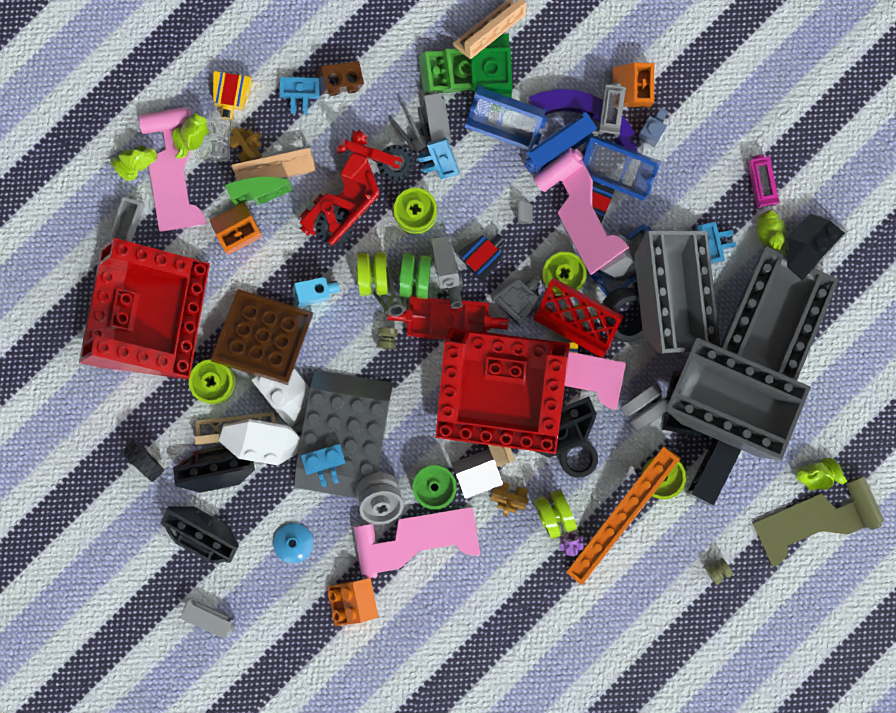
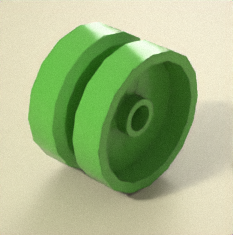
[399,253,431,299]
[413,465,457,509]

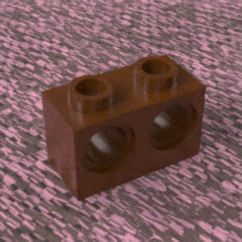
[317,61,364,96]

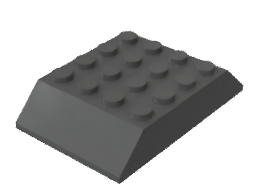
[634,231,721,354]
[721,246,839,380]
[666,338,811,461]
[294,370,393,498]

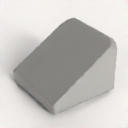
[517,201,533,224]

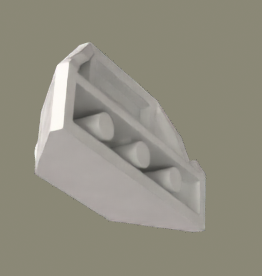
[246,369,309,428]
[219,419,301,465]

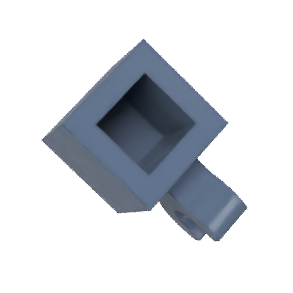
[638,108,668,147]

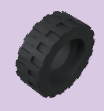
[122,439,165,482]

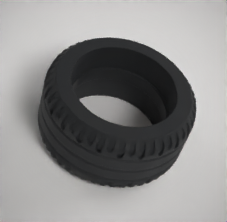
[599,287,643,342]

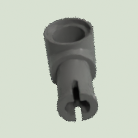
[443,270,463,309]

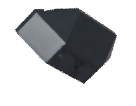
[786,214,849,281]
[534,396,597,458]
[173,445,255,493]
[161,506,239,563]

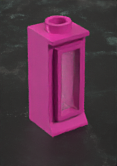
[747,154,780,209]

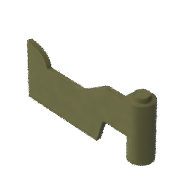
[753,476,884,568]

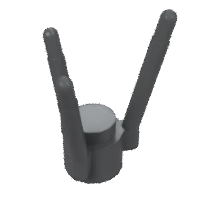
[389,109,430,153]
[373,266,407,317]

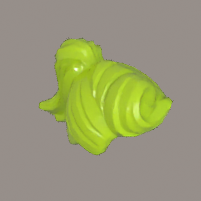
[171,112,209,159]
[110,145,157,181]
[756,209,787,255]
[796,458,847,491]

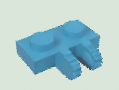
[280,77,320,114]
[417,137,460,179]
[695,222,737,264]
[301,444,346,487]

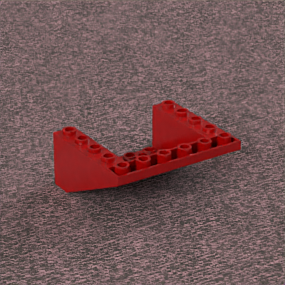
[79,238,210,379]
[435,328,570,454]

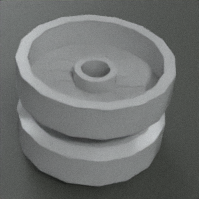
[620,383,669,431]
[356,472,404,524]

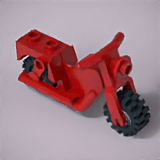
[299,130,414,246]

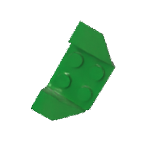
[471,34,512,112]

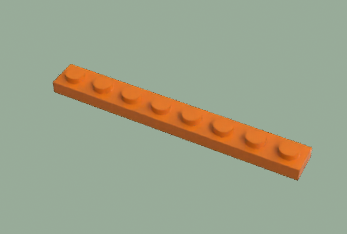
[566,446,681,585]

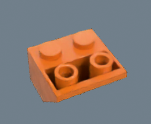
[612,63,655,108]
[209,202,263,255]
[327,578,379,626]

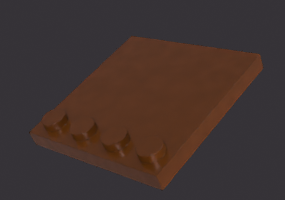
[211,289,314,385]

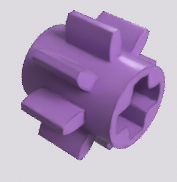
[560,531,584,556]

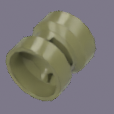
[376,328,398,350]
[705,558,733,585]

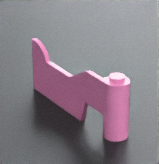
[139,107,207,232]
[533,148,629,275]
[565,352,626,410]
[354,507,480,578]

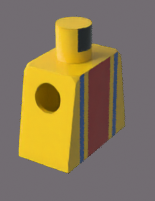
[213,71,253,120]

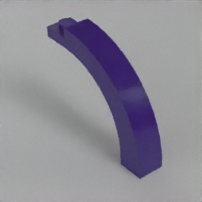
[528,89,637,159]

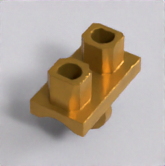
[227,127,263,162]
[490,481,529,517]

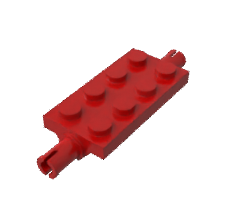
[388,296,508,340]

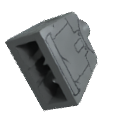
[492,277,540,326]

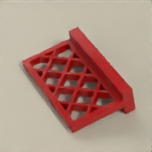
[533,278,623,358]

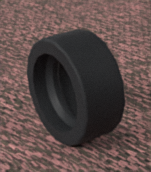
[559,442,598,478]

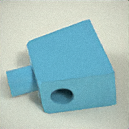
[292,277,340,308]

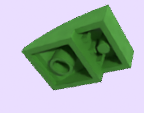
[419,49,473,94]
[225,177,293,206]

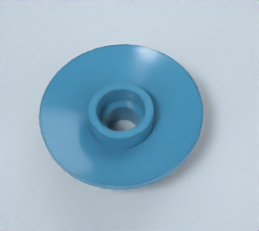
[273,523,313,563]

